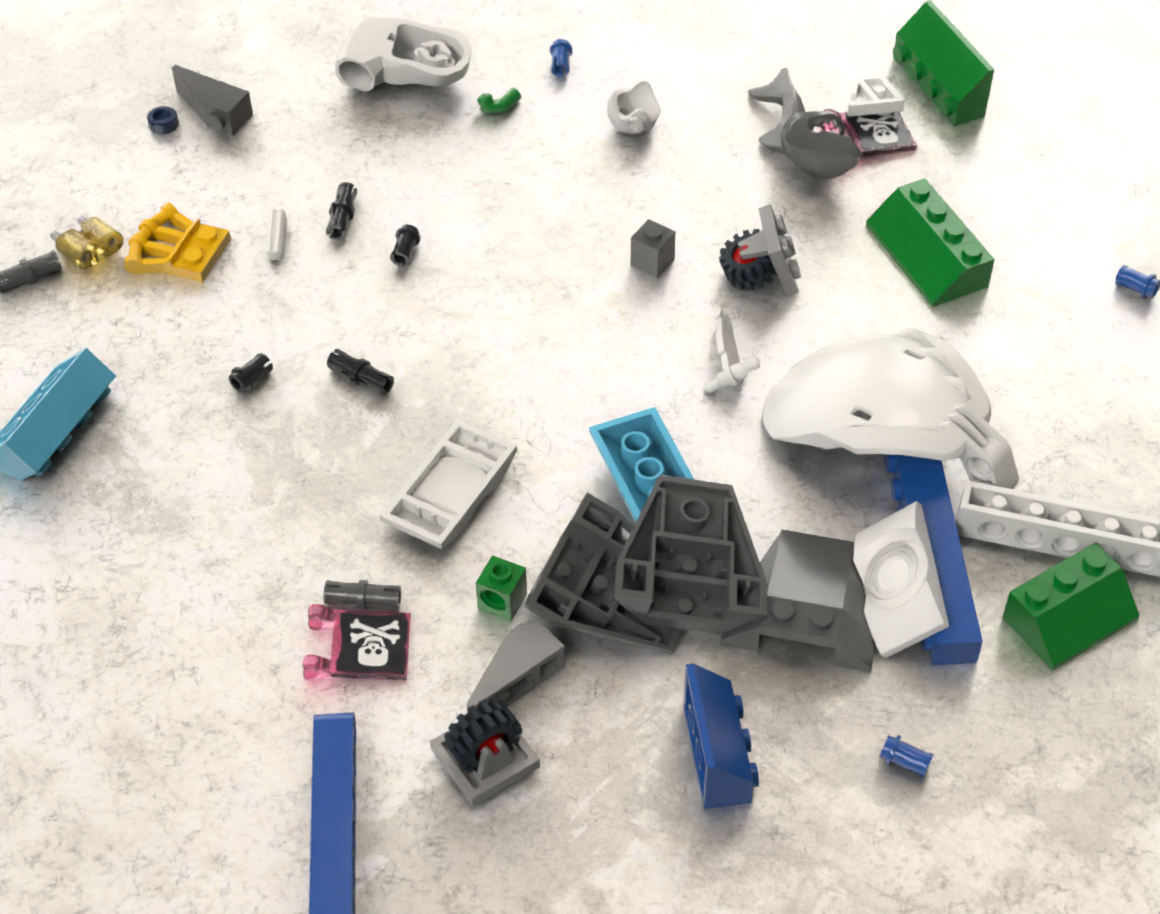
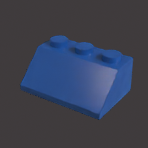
[683,663,759,809]

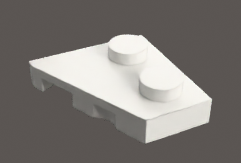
[847,75,905,117]

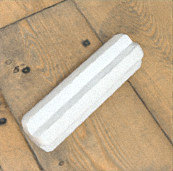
[265,209,287,262]

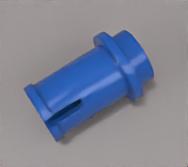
[550,39,573,77]
[1115,265,1160,299]
[879,735,934,778]

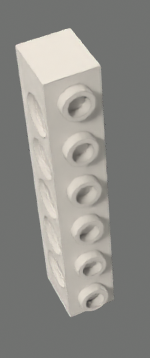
[956,480,1160,577]

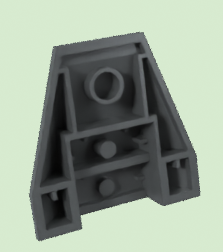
[613,474,767,634]
[524,493,684,655]
[720,529,876,673]

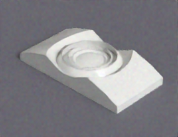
[380,419,517,549]
[853,501,949,658]

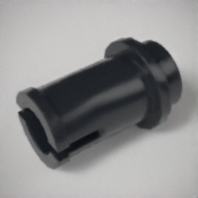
[390,224,421,266]
[229,353,273,392]

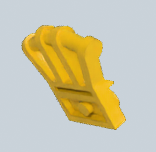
[124,202,231,282]

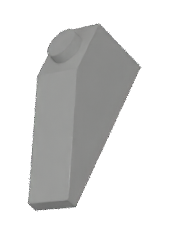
[467,616,565,713]

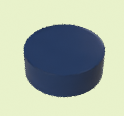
[147,106,179,134]

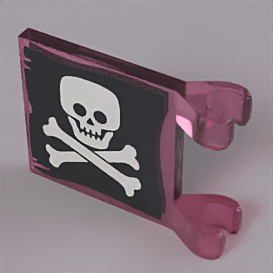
[821,109,918,156]
[303,604,411,681]

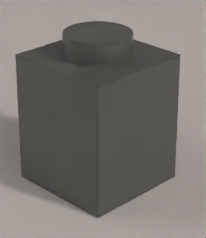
[630,219,676,278]

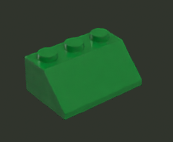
[1002,542,1140,671]

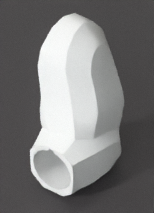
[335,17,472,92]

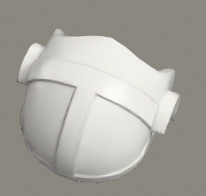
[607,79,661,135]

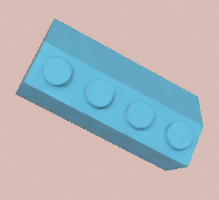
[0,348,116,481]
[589,407,694,523]

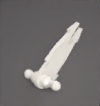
[704,307,761,394]

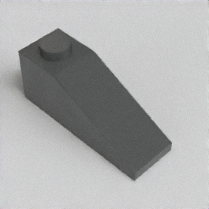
[172,65,253,136]

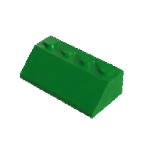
[892,0,995,127]
[866,178,995,307]

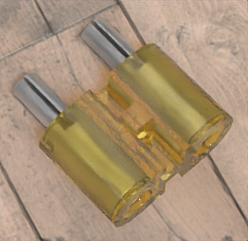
[50,215,124,269]

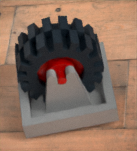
[719,204,802,296]
[430,698,540,807]

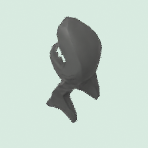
[748,67,862,179]

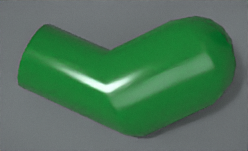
[477,88,521,114]

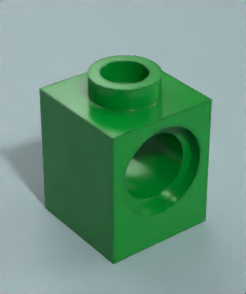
[475,555,527,621]

